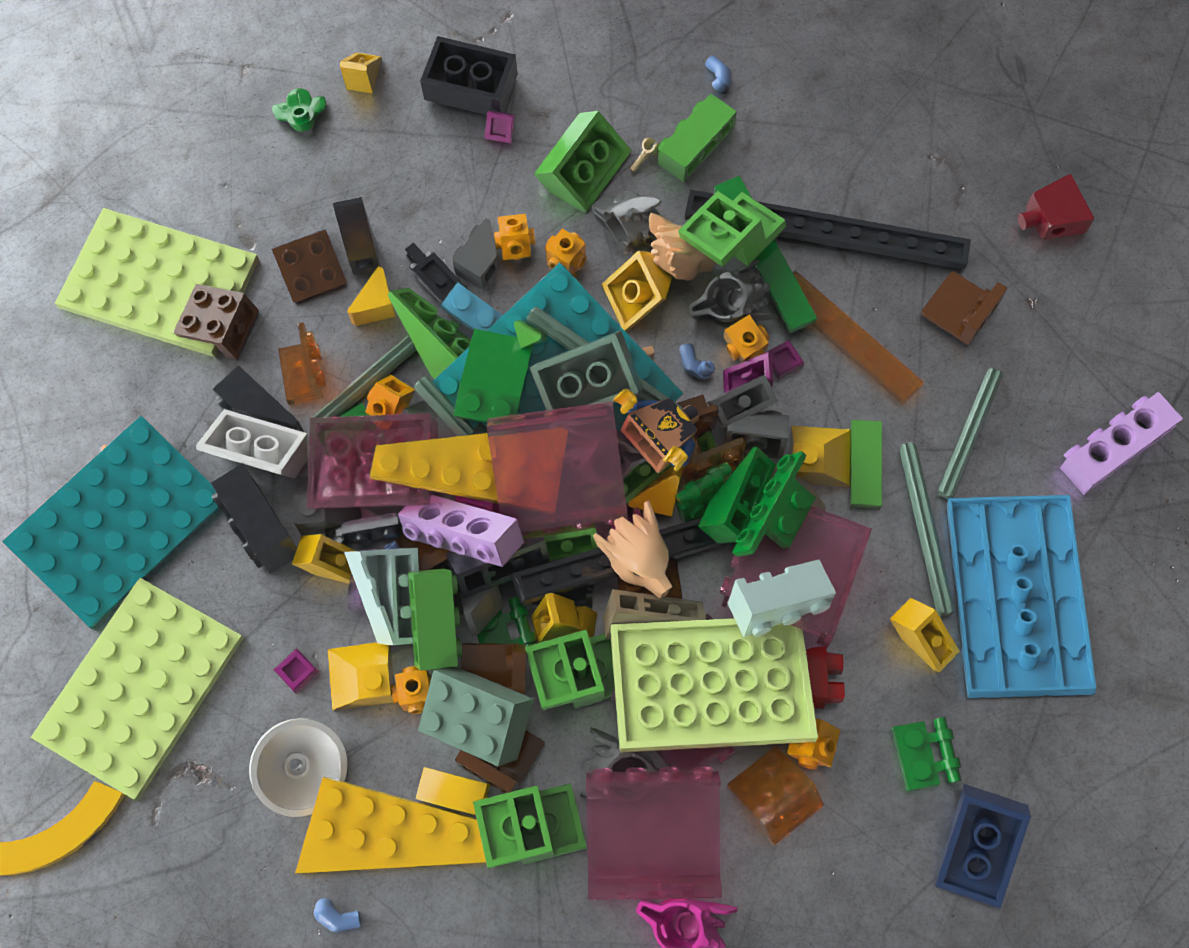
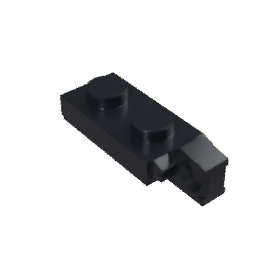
[405,242,469,304]
[325,512,404,546]

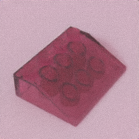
[307,413,438,509]

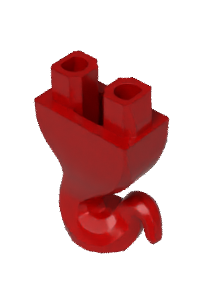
[806,646,845,709]

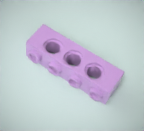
[1060,392,1183,495]
[398,491,524,567]

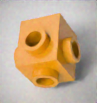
[494,214,535,260]
[545,228,587,276]
[723,314,770,363]
[365,375,415,427]
[391,666,432,714]
[787,718,841,770]

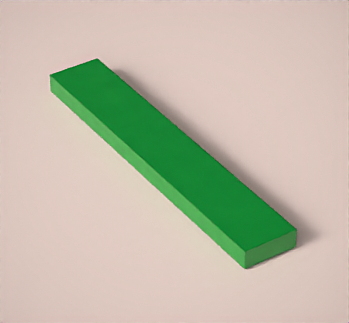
[714,175,817,333]

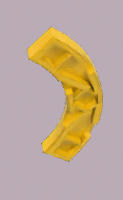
[0,781,125,876]

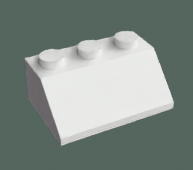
[196,409,307,478]

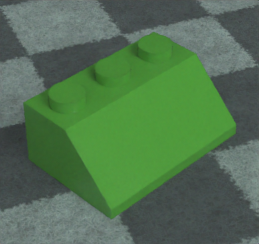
[534,111,632,212]

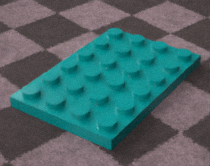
[2,415,219,629]

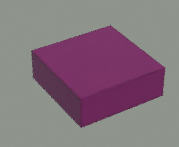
[484,110,516,143]
[765,340,804,380]
[273,648,319,694]

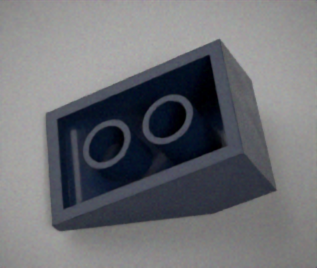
[935,784,1031,908]

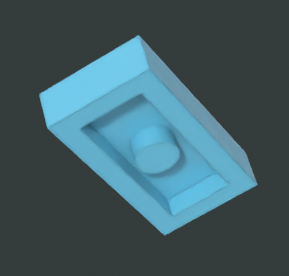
[440,282,503,332]

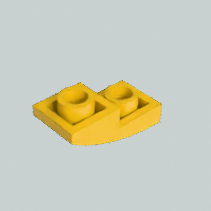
[415,767,490,815]

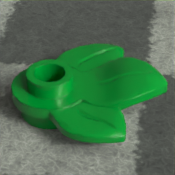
[272,88,326,132]

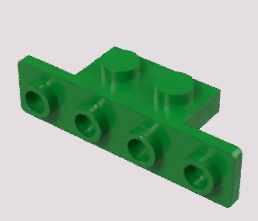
[732,451,816,557]

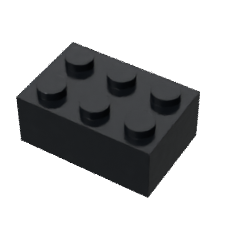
[420,36,518,115]
[211,463,297,574]

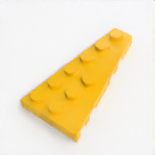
[370,425,568,515]
[295,776,486,874]

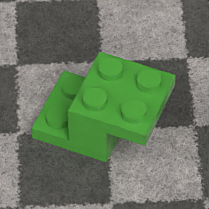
[678,191,786,267]
[525,629,616,711]
[473,783,587,869]

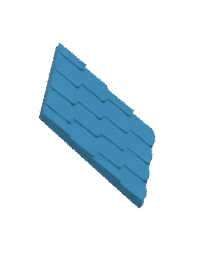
[947,495,1097,698]

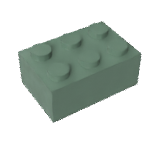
[530,330,643,425]
[418,667,534,766]

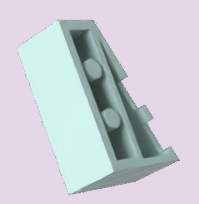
[344,548,419,645]
[728,559,836,637]

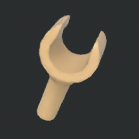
[629,137,660,173]

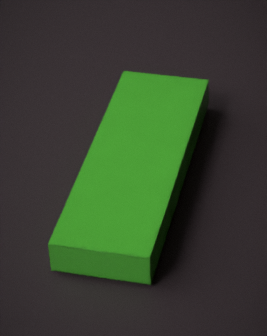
[850,420,882,509]

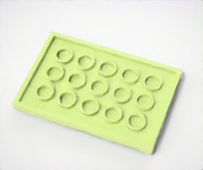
[55,208,259,357]
[30,578,244,801]
[610,618,818,752]

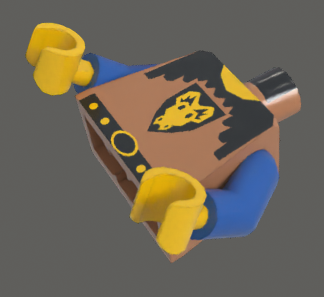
[613,389,699,473]

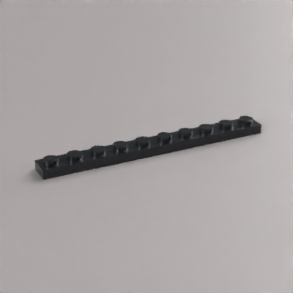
[684,189,971,270]

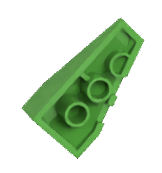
[388,288,472,379]

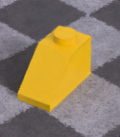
[292,534,357,586]
[890,598,960,673]

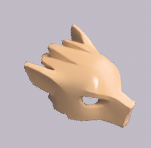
[649,213,716,281]
[593,501,672,599]

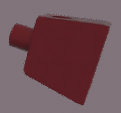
[1018,174,1095,240]

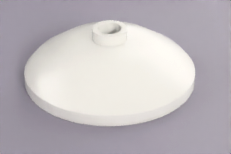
[249,718,348,817]

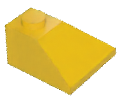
[601,251,672,332]
[790,426,851,487]
[328,642,394,711]

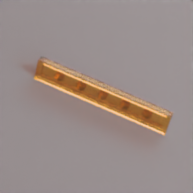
[793,270,924,405]

